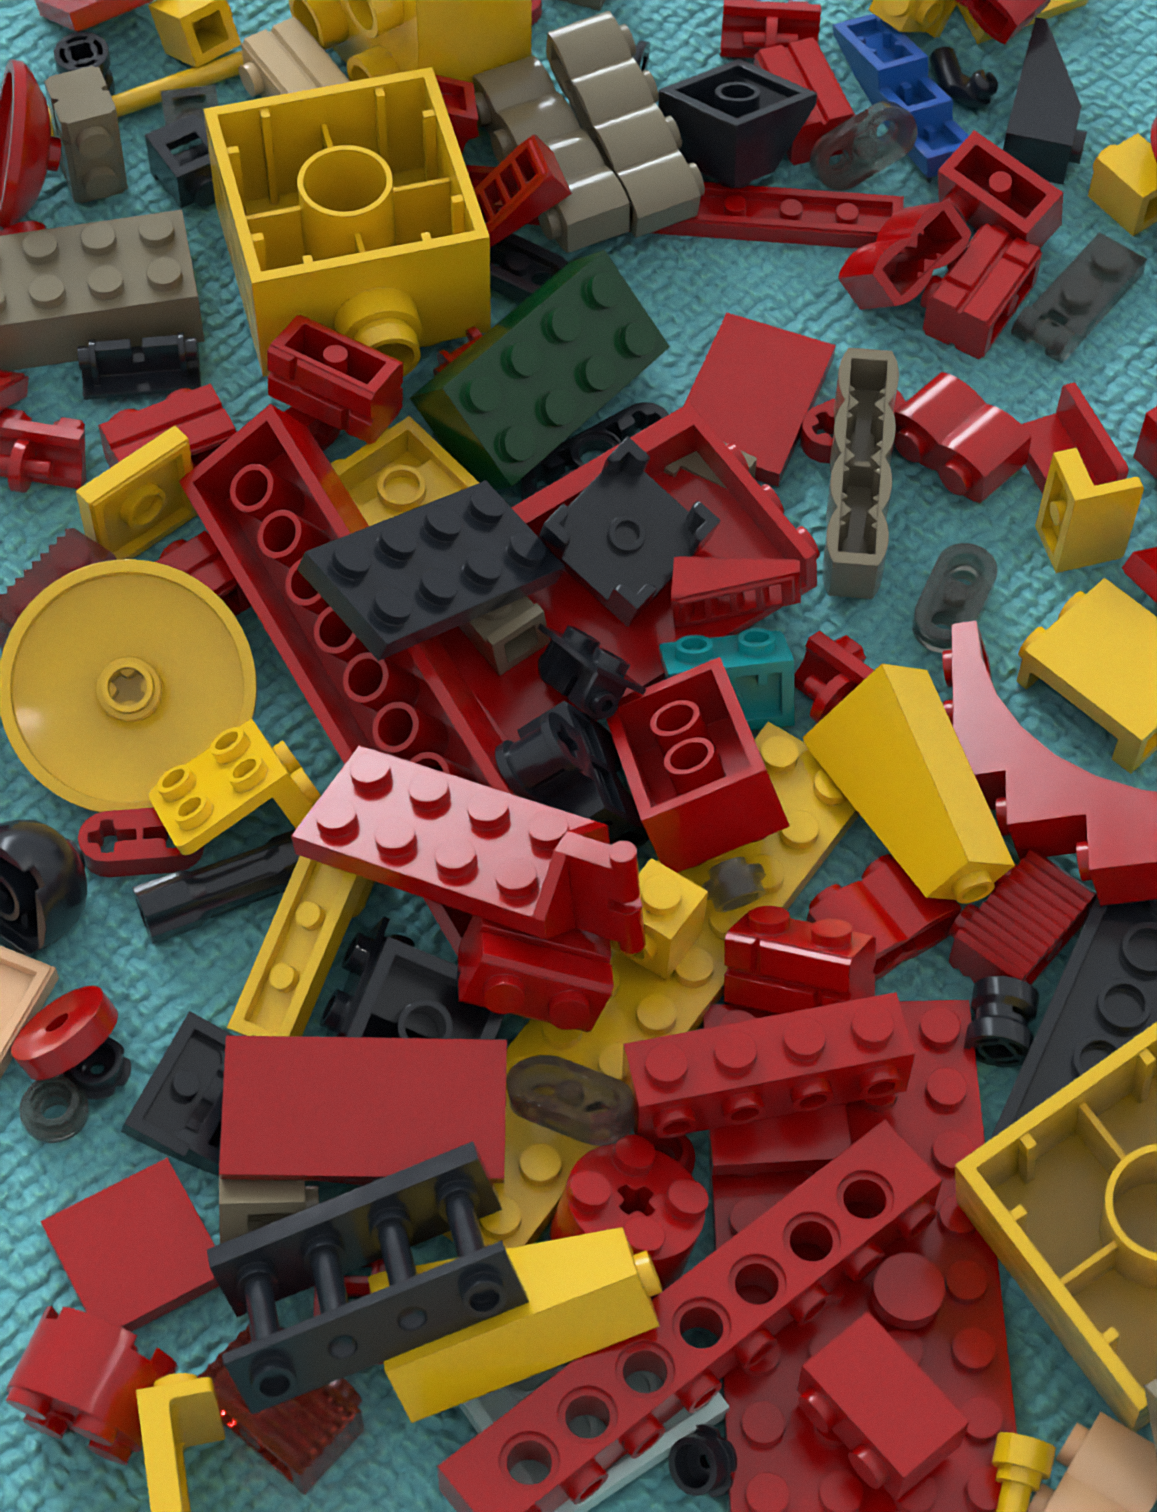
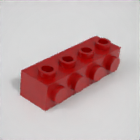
[622,992,915,1141]

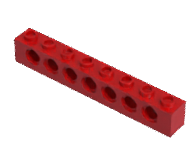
[437,1119,943,1512]

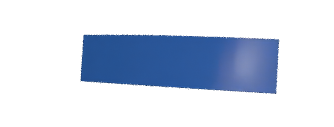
[833,14,969,178]

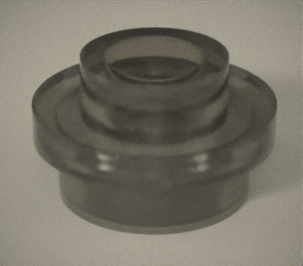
[701,857,766,913]
[19,1075,89,1143]

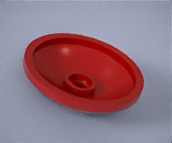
[0,59,61,231]

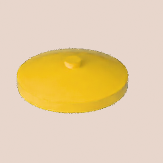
[0,559,257,813]

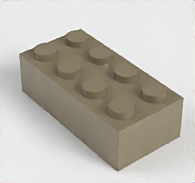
[0,209,205,371]

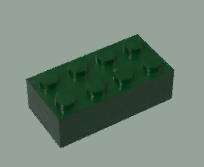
[410,250,670,491]

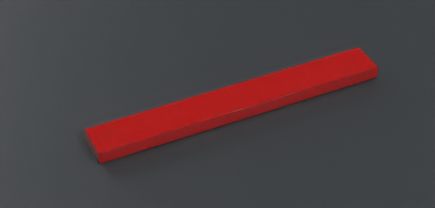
[466,165,904,249]

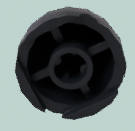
[0,819,87,955]

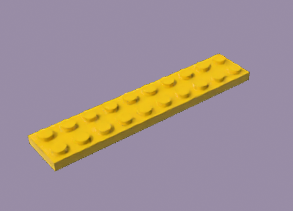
[442,722,860,1249]

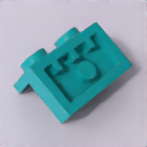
[659,628,795,730]

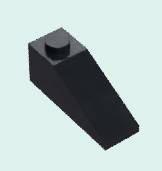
[1003,17,1087,185]

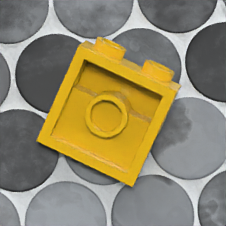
[330,416,479,526]

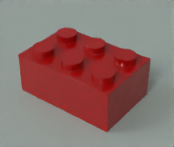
[606,657,790,873]

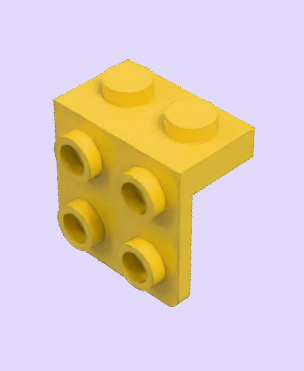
[148,718,321,855]

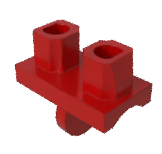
[720,0,821,58]
[0,408,86,493]
[794,631,874,723]

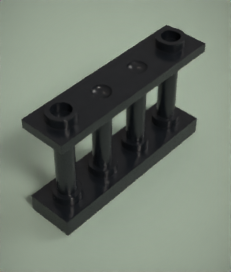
[207,1141,529,1415]

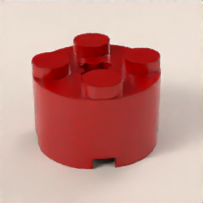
[549,1134,709,1300]
[6,1306,179,1465]

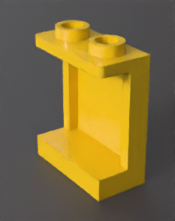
[1016,577,1157,774]
[136,1373,226,1512]

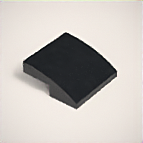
[121,1011,255,1176]

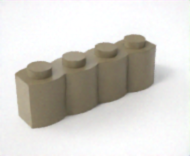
[546,11,705,238]
[473,56,630,253]
[822,348,899,599]

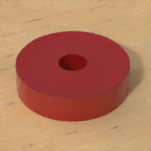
[11,986,118,1080]

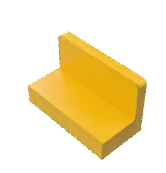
[1035,448,1144,573]

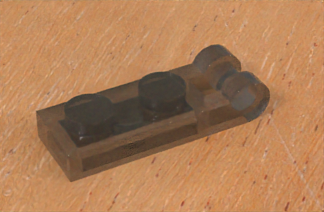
[1011,232,1147,364]

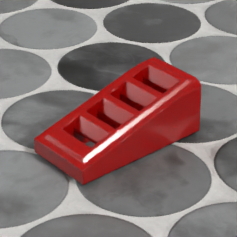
[474,134,572,247]
[671,556,802,627]

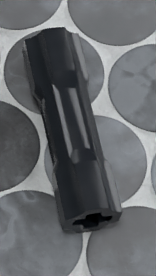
[133,829,300,944]

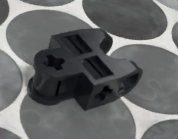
[495,701,649,849]

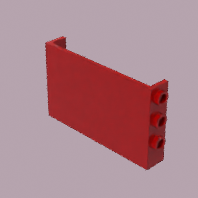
[437,402,820,743]

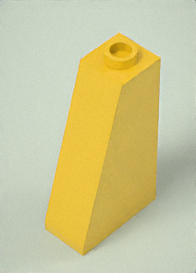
[802,663,1015,904]
[368,1227,663,1423]

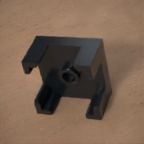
[539,436,721,627]

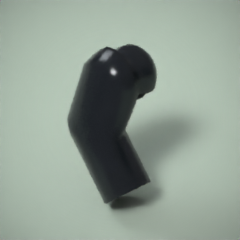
[929,46,998,109]

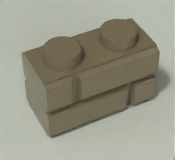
[44,66,128,203]

